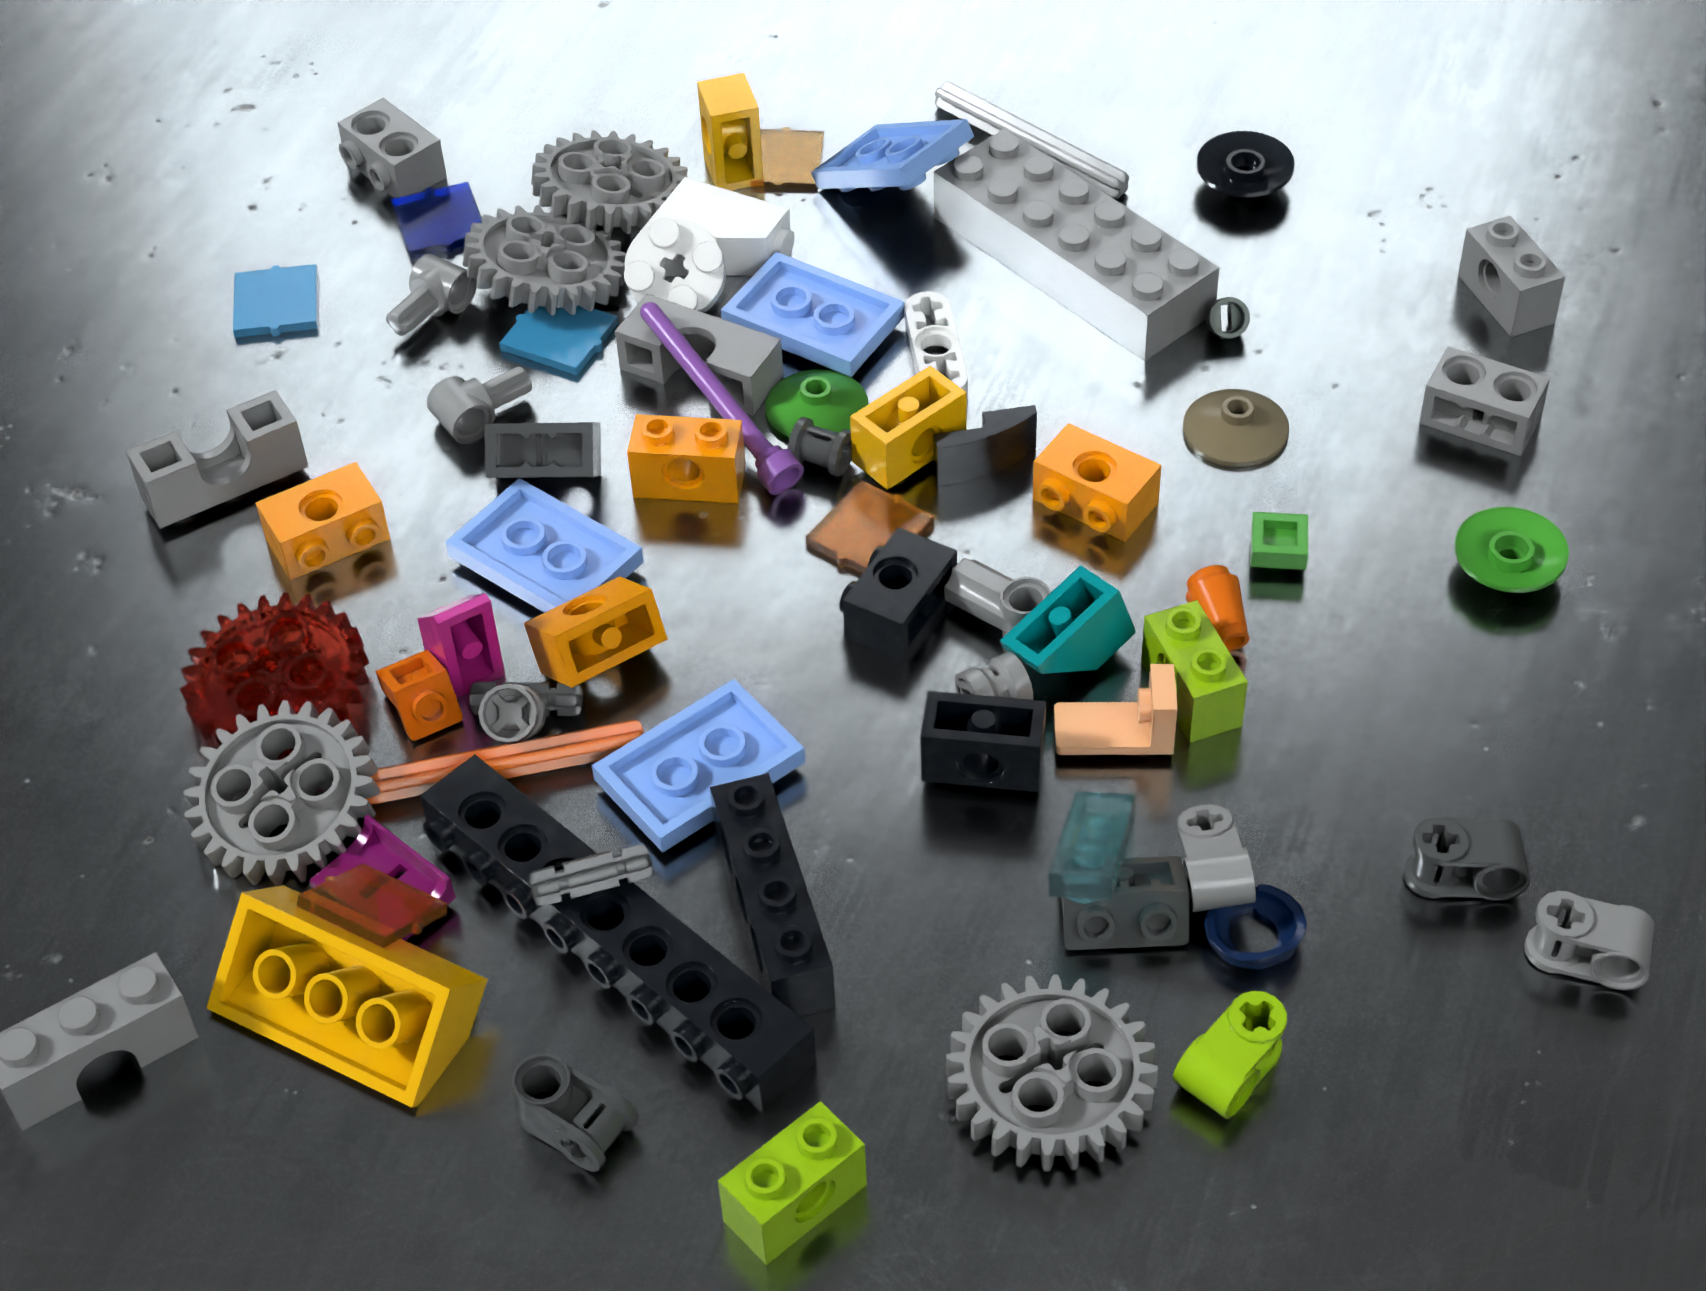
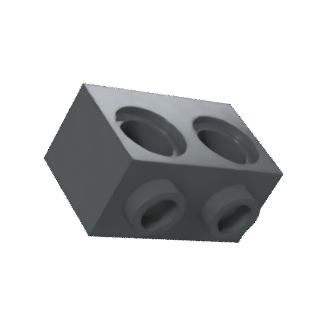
[484,422,602,478]

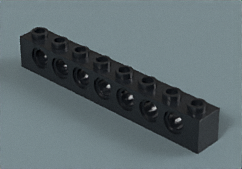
[420,754,817,1112]

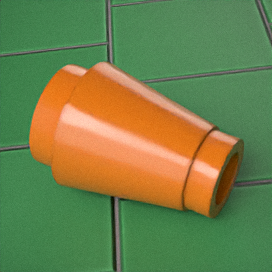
[1185,565,1250,652]

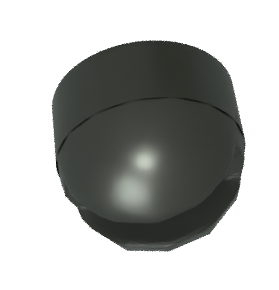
[1206,297,1250,338]

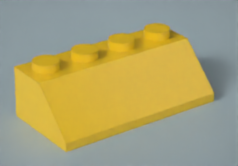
[206,885,488,1108]

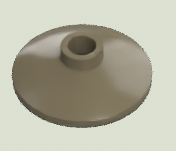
[1183,389,1289,467]

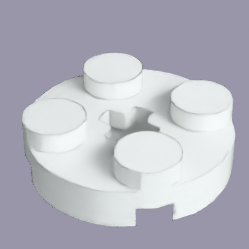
[624,217,726,313]

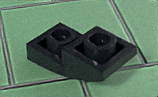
[933,405,1037,487]

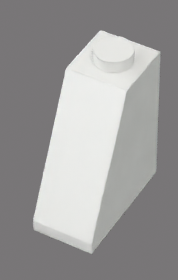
[637,177,795,276]

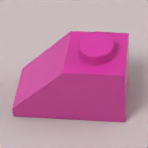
[417,593,506,698]

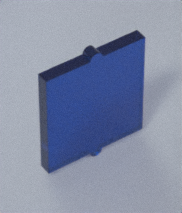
[391,182,482,259]

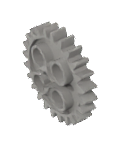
[531,131,689,234]
[463,205,626,315]
[183,700,380,886]
[946,974,1158,1171]

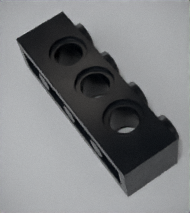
[710,773,836,1017]

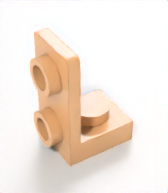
[1054,664,1178,755]

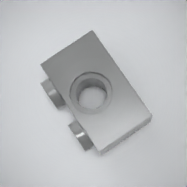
[1458,215,1565,337]

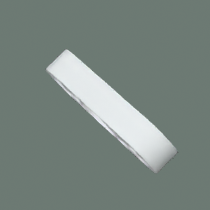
[905,291,968,398]

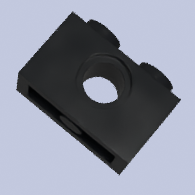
[839,527,957,662]
[920,691,1046,792]

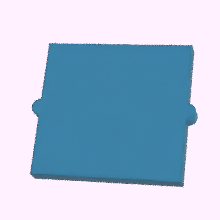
[233,264,318,338]
[499,305,619,375]

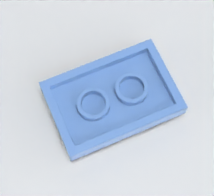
[811,119,974,192]
[721,252,905,377]
[445,478,644,613]
[592,679,805,853]

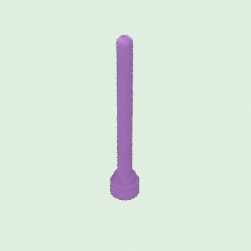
[640,302,804,495]

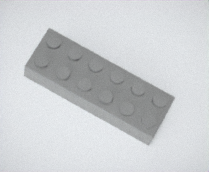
[933,128,1220,361]

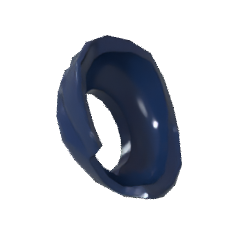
[1204,884,1307,970]

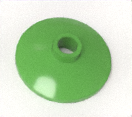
[765,369,869,441]
[1454,507,1569,593]

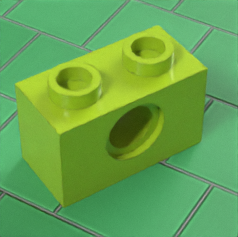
[1141,600,1248,743]
[718,1101,867,1265]

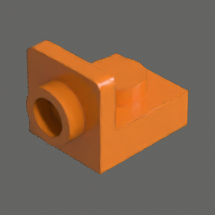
[375,649,463,741]

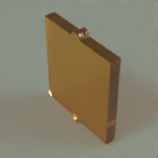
[750,127,824,191]
[806,480,934,573]
[297,863,448,948]

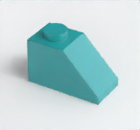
[1000,565,1136,674]

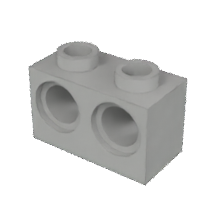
[337,97,447,203]
[1419,346,1550,457]

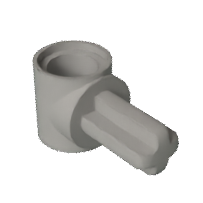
[386,254,477,336]
[427,367,532,444]

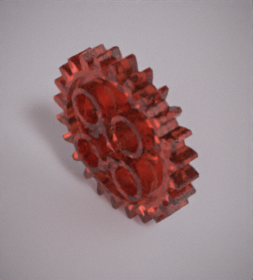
[180,592,370,757]

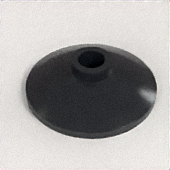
[1196,131,1295,197]

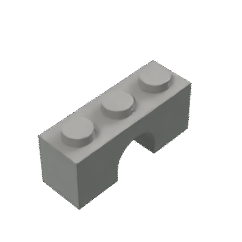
[615,294,783,415]
[126,390,309,529]
[0,952,199,1131]

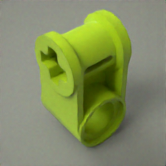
[1172,991,1287,1119]

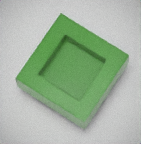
[1250,512,1308,570]

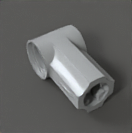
[944,557,1051,637]

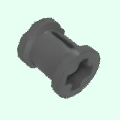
[787,417,852,477]

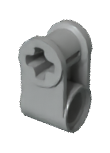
[1178,804,1256,912]
[1524,891,1654,990]

